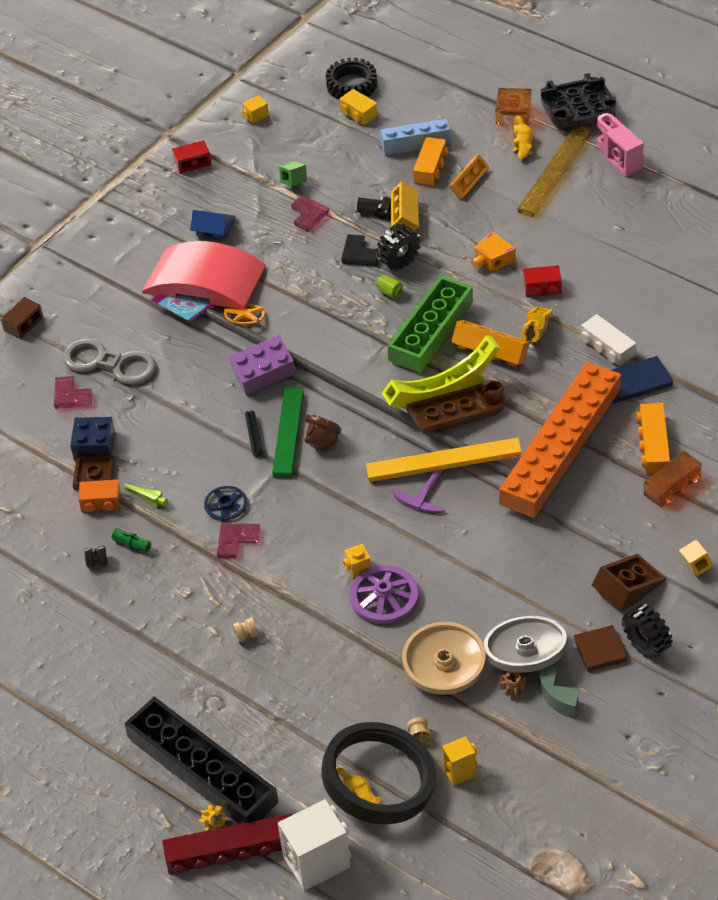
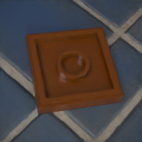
[72,456,115,490]
[574,625,627,671]

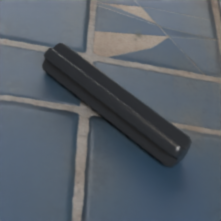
[245,410,263,457]

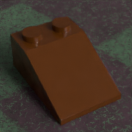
[592,553,666,610]

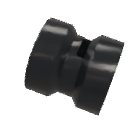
[84,546,107,568]

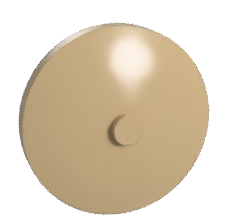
[402,622,486,695]

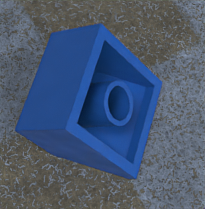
[190,210,235,238]

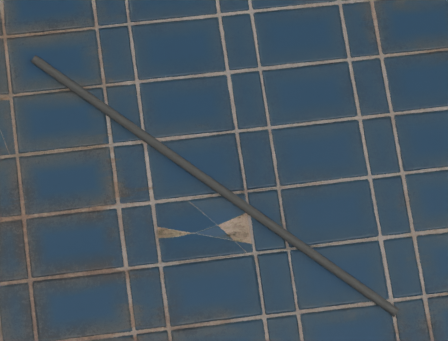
[201,308,513,477]

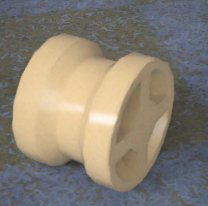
[407,717,431,743]

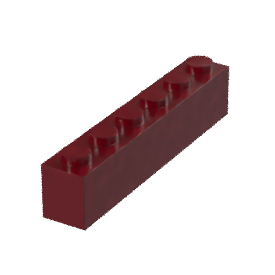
[162,813,292,874]

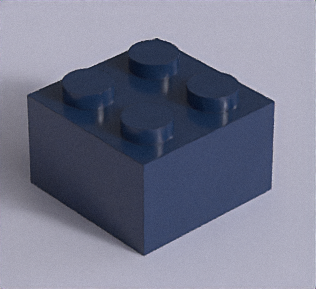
[70,417,115,461]

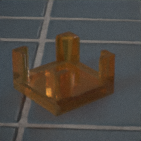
[495,88,532,126]

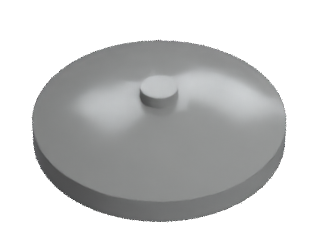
[484,616,568,673]

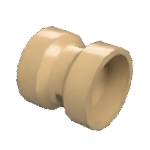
[232,618,258,643]

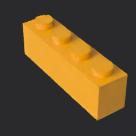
[451,320,530,366]
[636,403,670,475]

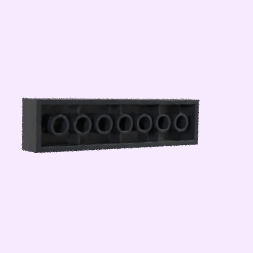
[124,696,279,824]

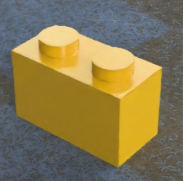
[339,89,378,125]
[442,736,478,786]

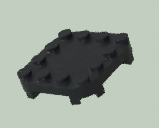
[540,73,616,130]

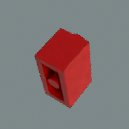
[172,140,212,174]
[523,265,562,297]

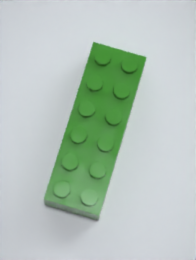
[388,276,473,373]

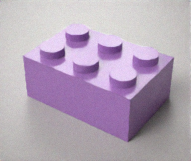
[229,335,297,396]

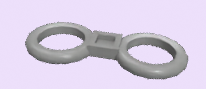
[63,339,156,385]

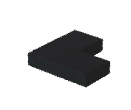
[341,234,378,266]

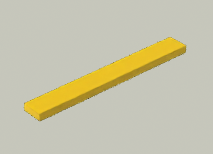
[366,438,522,482]

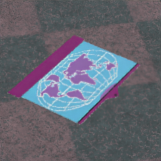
[150,294,216,321]

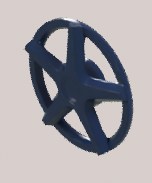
[204,486,248,522]

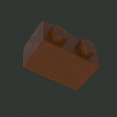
[1,297,43,339]

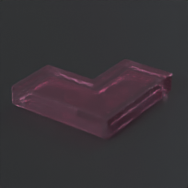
[291,195,329,232]
[54,376,92,409]
[217,523,260,559]

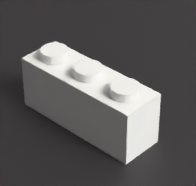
[581,314,636,367]

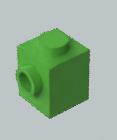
[279,161,307,186]

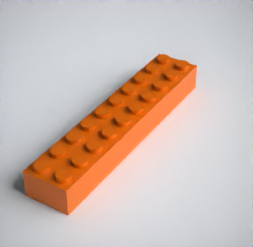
[499,362,621,518]

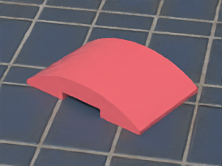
[142,241,266,310]

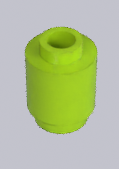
[376,275,403,299]

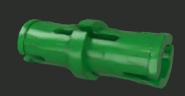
[111,528,152,553]

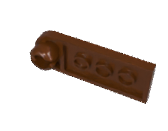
[406,380,505,434]

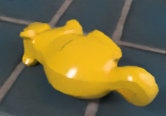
[513,116,534,160]
[337,767,382,804]

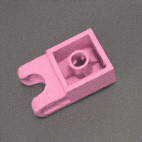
[597,113,644,177]

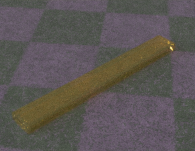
[518,126,591,217]

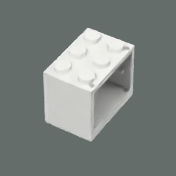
[278,799,352,891]

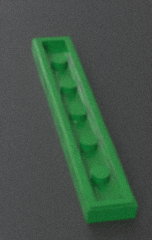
[272,387,304,477]

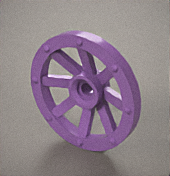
[350,565,419,624]

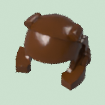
[304,415,342,452]

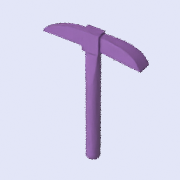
[393,469,446,513]

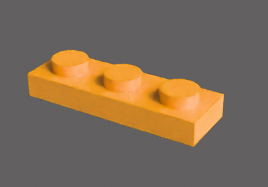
[449,154,489,200]

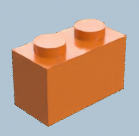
[79,480,121,512]

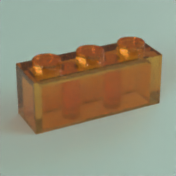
[643,451,702,508]

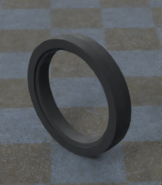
[321,722,436,825]

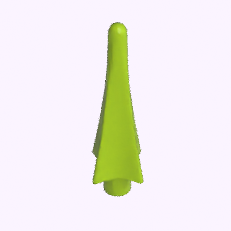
[124,484,168,509]

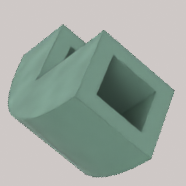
[540,667,579,718]

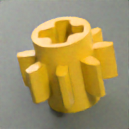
[199,804,228,831]

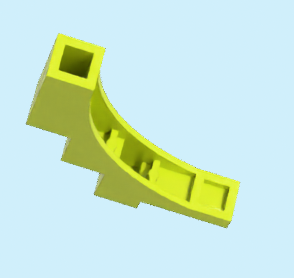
[381,335,500,409]

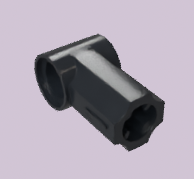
[357,196,391,219]

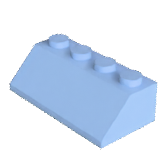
[378,119,451,156]

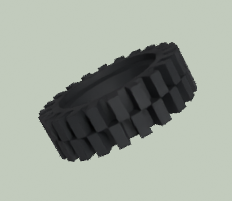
[326,57,377,100]

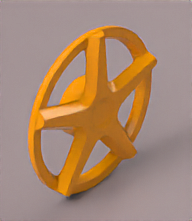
[224,303,265,325]

